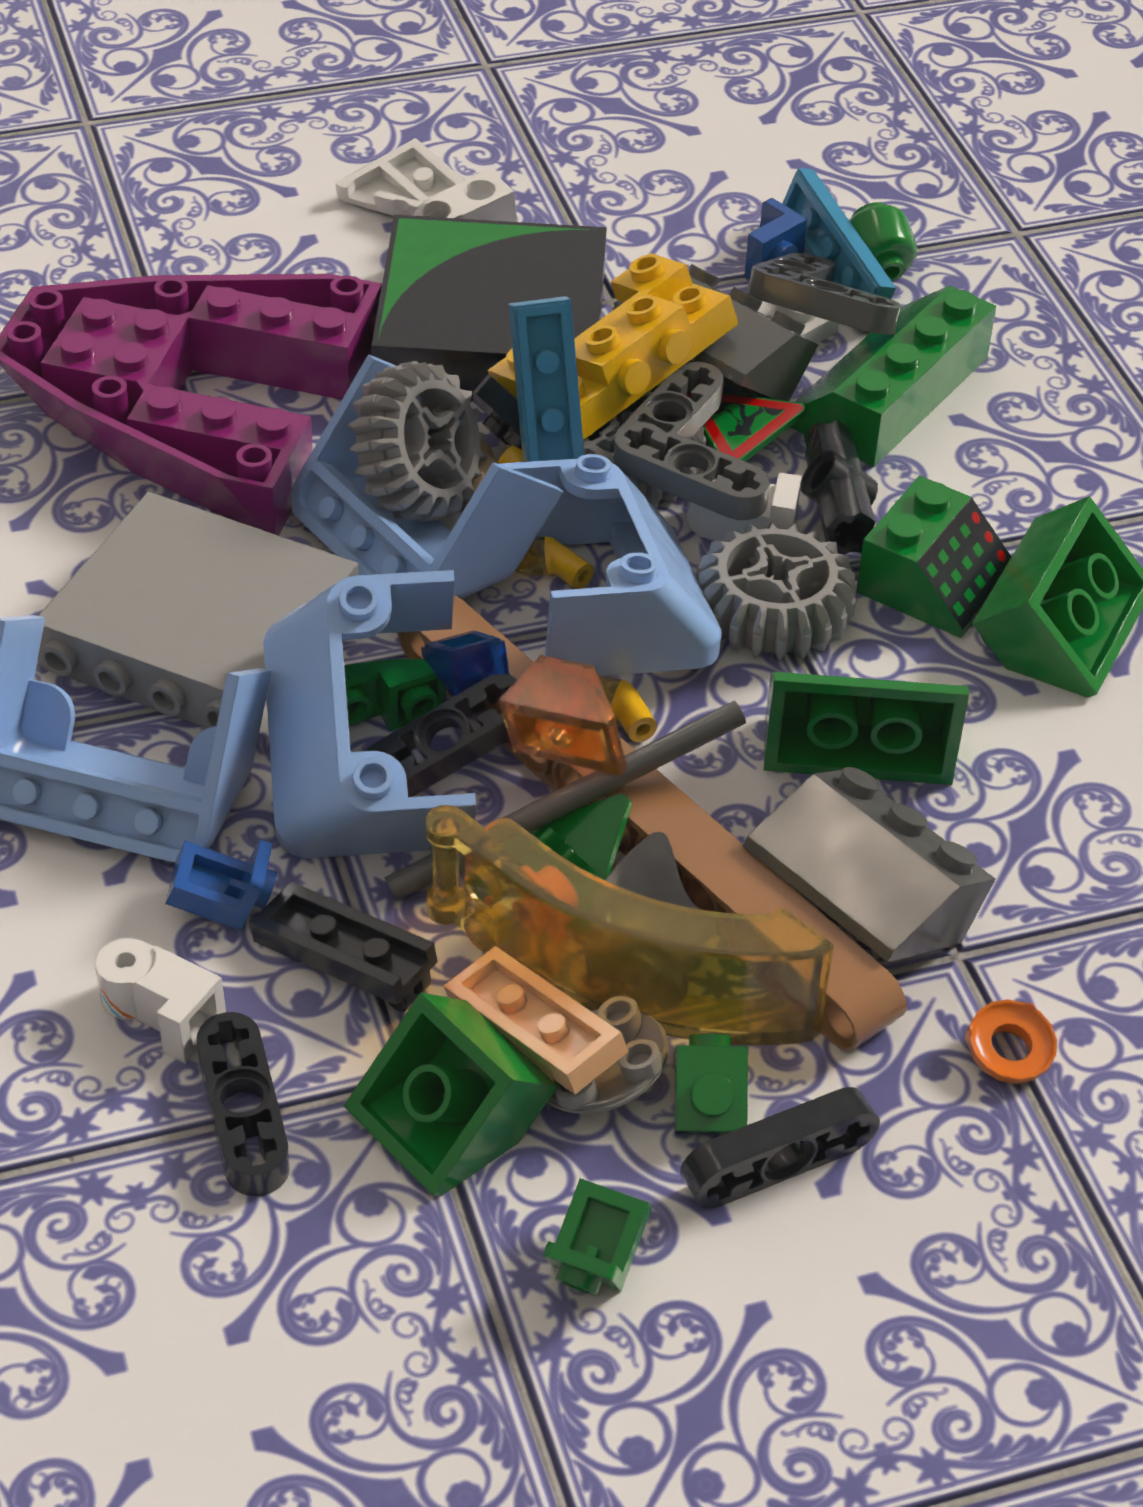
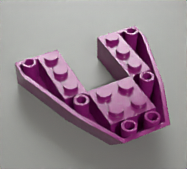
[0,274,382,536]

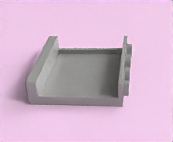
[38,491,359,740]

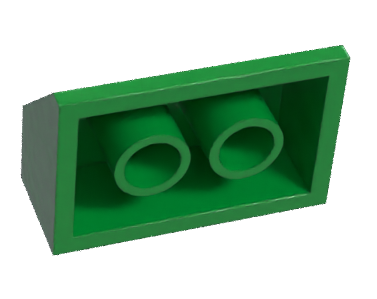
[972,496,1143,698]
[763,672,969,785]

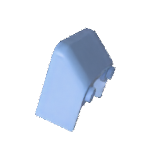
[291,354,563,599]
[499,454,722,680]
[263,570,476,858]
[0,615,271,862]

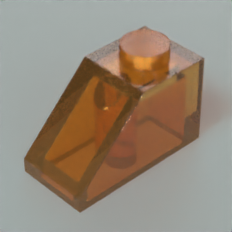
[499,655,627,776]

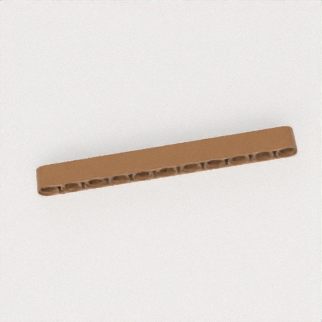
[397,595,907,1051]

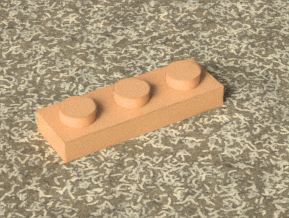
[443,946,629,1095]

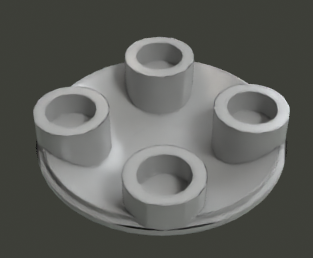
[545,996,669,1114]

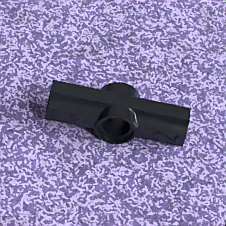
[800,420,878,555]

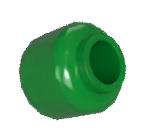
[849,202,917,282]

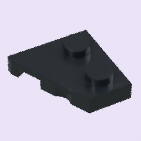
[473,374,522,450]

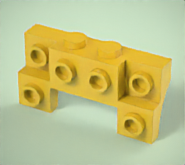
[487,253,738,440]

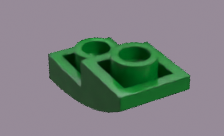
[344,659,447,731]

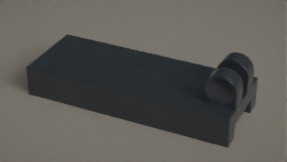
[249,882,438,1012]

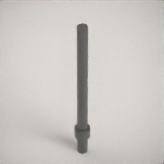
[384,700,746,901]

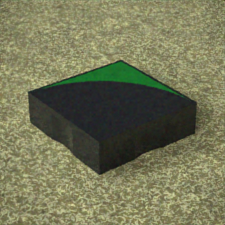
[372,215,607,402]

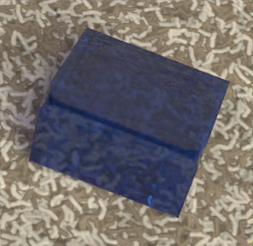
[421,630,510,696]

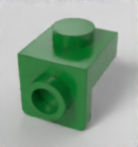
[673,1033,748,1134]
[542,1178,652,1296]

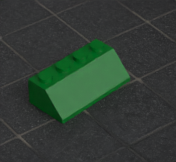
[790,285,996,467]

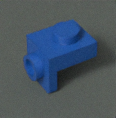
[744,198,807,280]
[165,839,277,930]

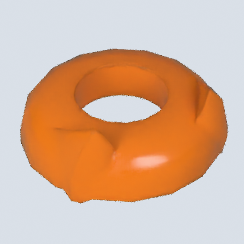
[964,999,1057,1084]

